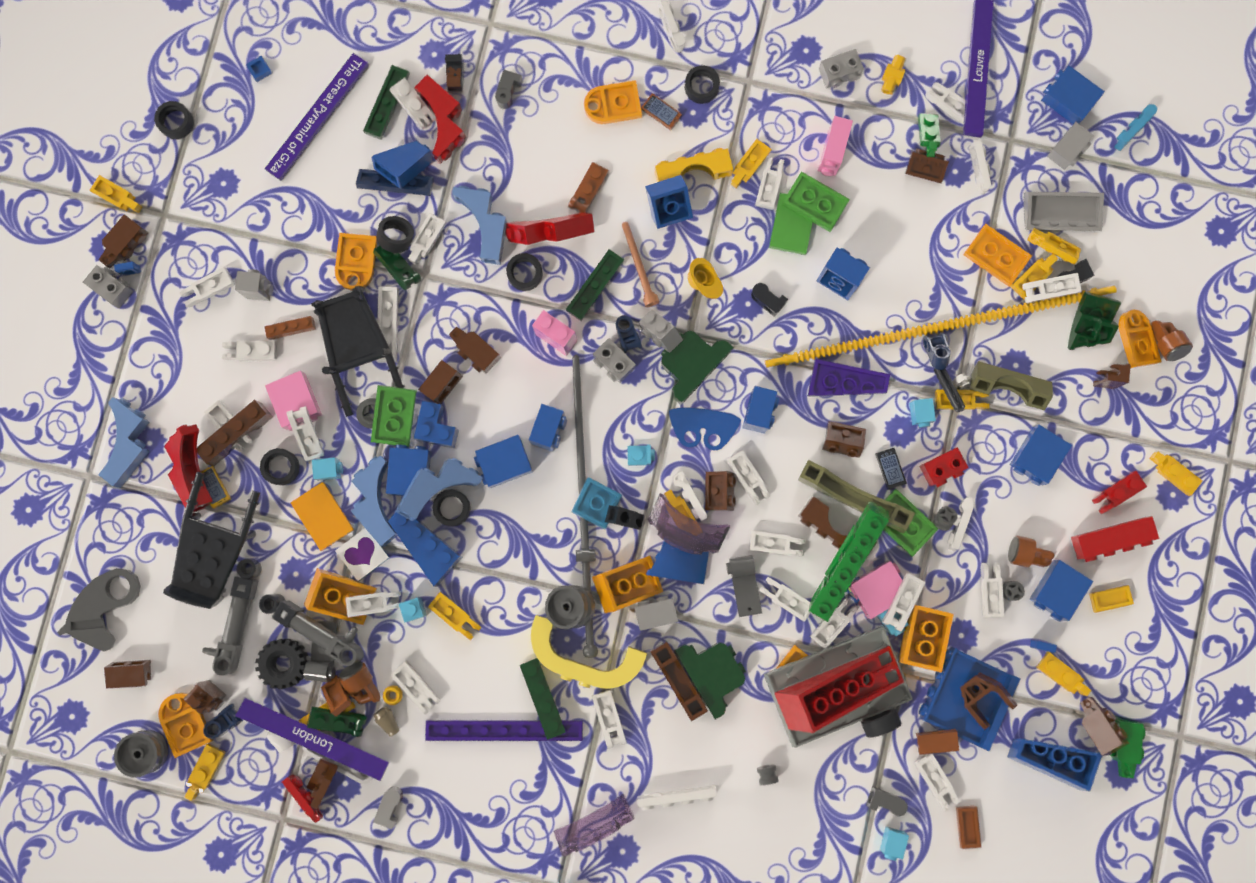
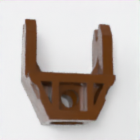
[960,672,1017,730]

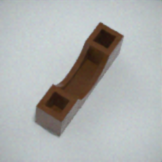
[197,399,273,466]
[798,496,877,554]
[650,641,708,722]

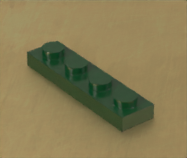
[363,65,410,140]
[566,249,624,321]
[519,658,566,740]

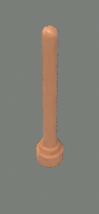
[622,222,659,307]

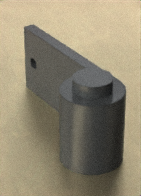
[726,555,762,617]
[303,621,336,682]

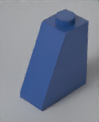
[371,140,432,189]

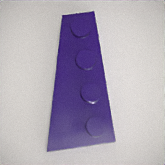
[807,359,891,397]

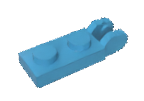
[1114,104,1158,151]

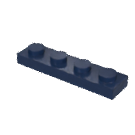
[355,169,434,196]

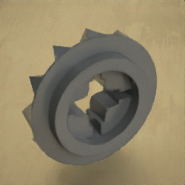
[356,398,376,429]

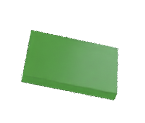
[782,171,850,232]
[769,193,813,255]
[371,385,417,447]
[884,489,938,557]

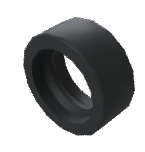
[684,65,720,104]
[154,101,194,139]
[376,216,414,253]
[506,253,543,291]
[260,448,300,486]
[432,489,471,527]
[861,709,902,738]

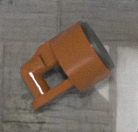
[1151,320,1193,361]
[1008,535,1055,568]
[338,662,380,705]

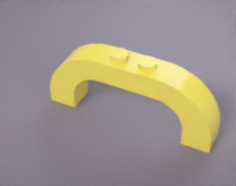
[531,615,647,688]

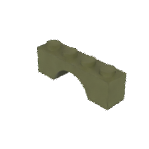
[970,361,1053,411]

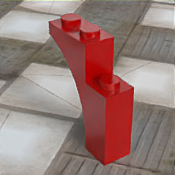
[414,75,466,164]
[505,212,595,245]
[164,424,213,513]

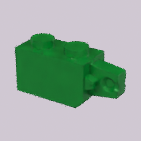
[1110,720,1146,778]

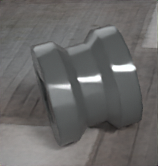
[934,506,957,531]
[1003,581,1025,601]
[756,764,779,785]

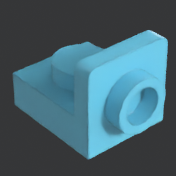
[628,444,655,466]

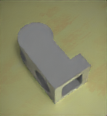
[373,787,403,829]

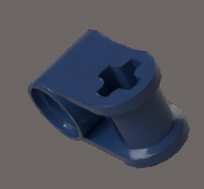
[615,315,642,354]
[923,332,951,370]
[203,703,244,739]

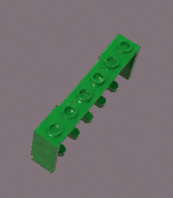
[809,501,889,622]

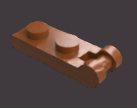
[568,162,609,213]

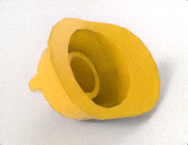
[687,258,723,299]

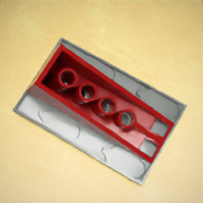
[763,627,913,748]

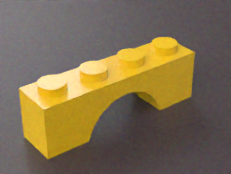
[655,148,733,182]

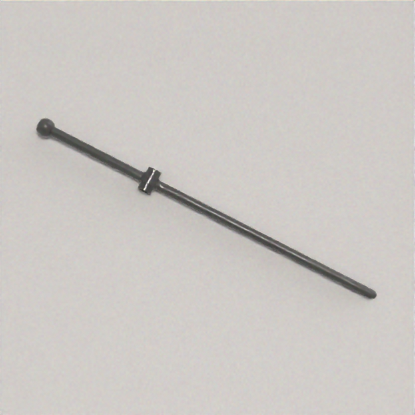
[572,355,598,658]

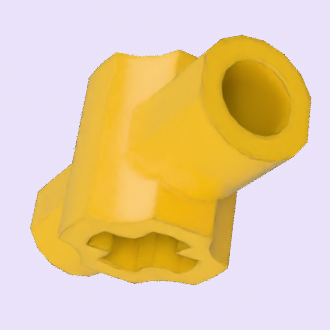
[881,55,906,95]

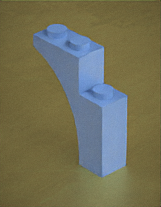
[452,186,507,265]
[98,397,150,488]
[351,456,398,547]
[395,458,483,521]

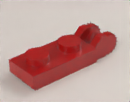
[1092,471,1147,514]

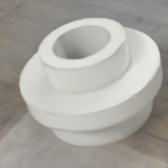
[953,373,971,390]

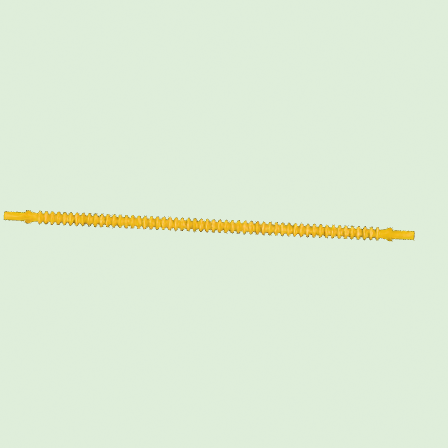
[765,286,1117,368]

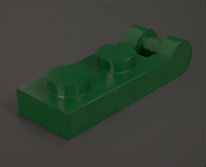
[373,246,421,290]
[307,707,367,737]

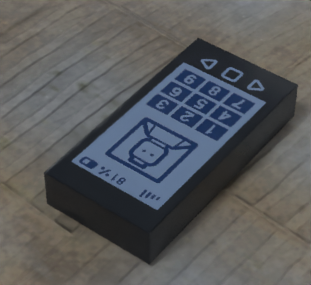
[875,448,907,490]

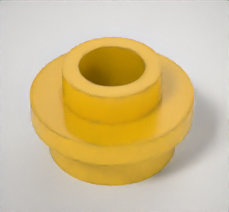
[383,685,403,705]

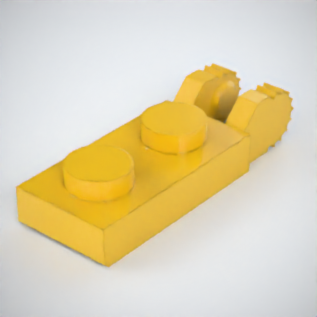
[935,390,990,410]
[428,592,481,640]

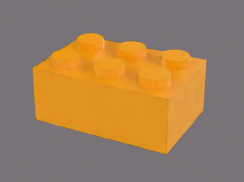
[898,605,954,673]

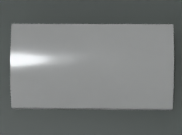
[1024,192,1104,231]

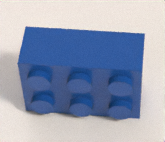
[816,247,870,300]

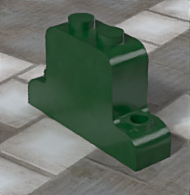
[661,331,734,405]
[674,642,746,720]

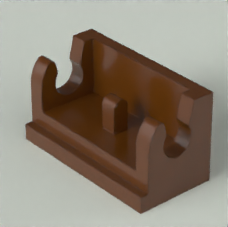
[418,360,463,404]
[1093,363,1131,389]
[104,660,151,689]

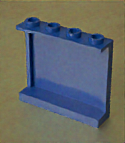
[919,647,1021,751]

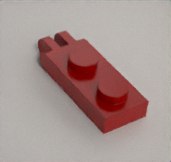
[282,774,323,822]

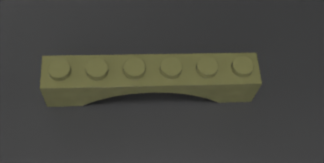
[798,460,915,534]

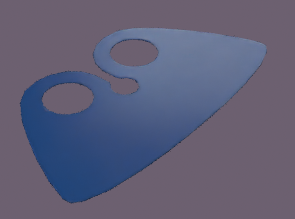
[669,408,741,450]

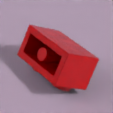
[919,447,969,487]

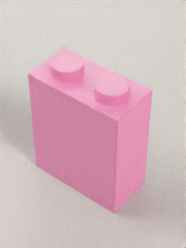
[818,116,853,176]
[532,310,577,356]
[265,371,322,431]
[849,561,902,619]

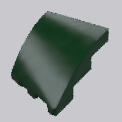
[1068,291,1121,350]

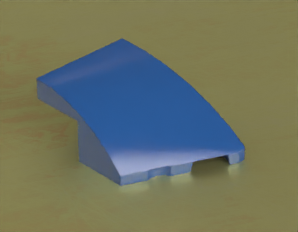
[646,539,710,584]

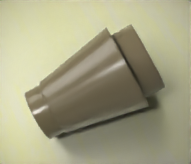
[373,706,400,737]

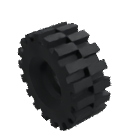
[255,639,309,689]

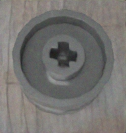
[545,585,595,629]
[114,730,168,778]

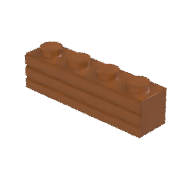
[264,316,316,340]

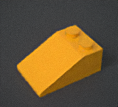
[592,555,663,613]
[304,568,377,625]

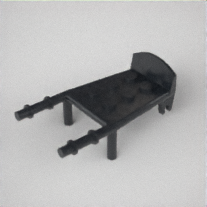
[311,286,405,417]
[163,472,260,609]

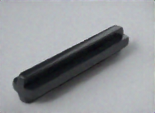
[934,368,965,413]

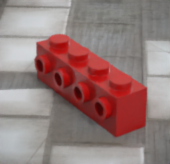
[1071,516,1160,562]

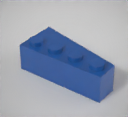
[388,512,462,587]
[1007,739,1102,791]

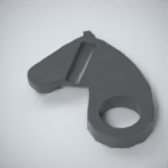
[57,568,141,651]

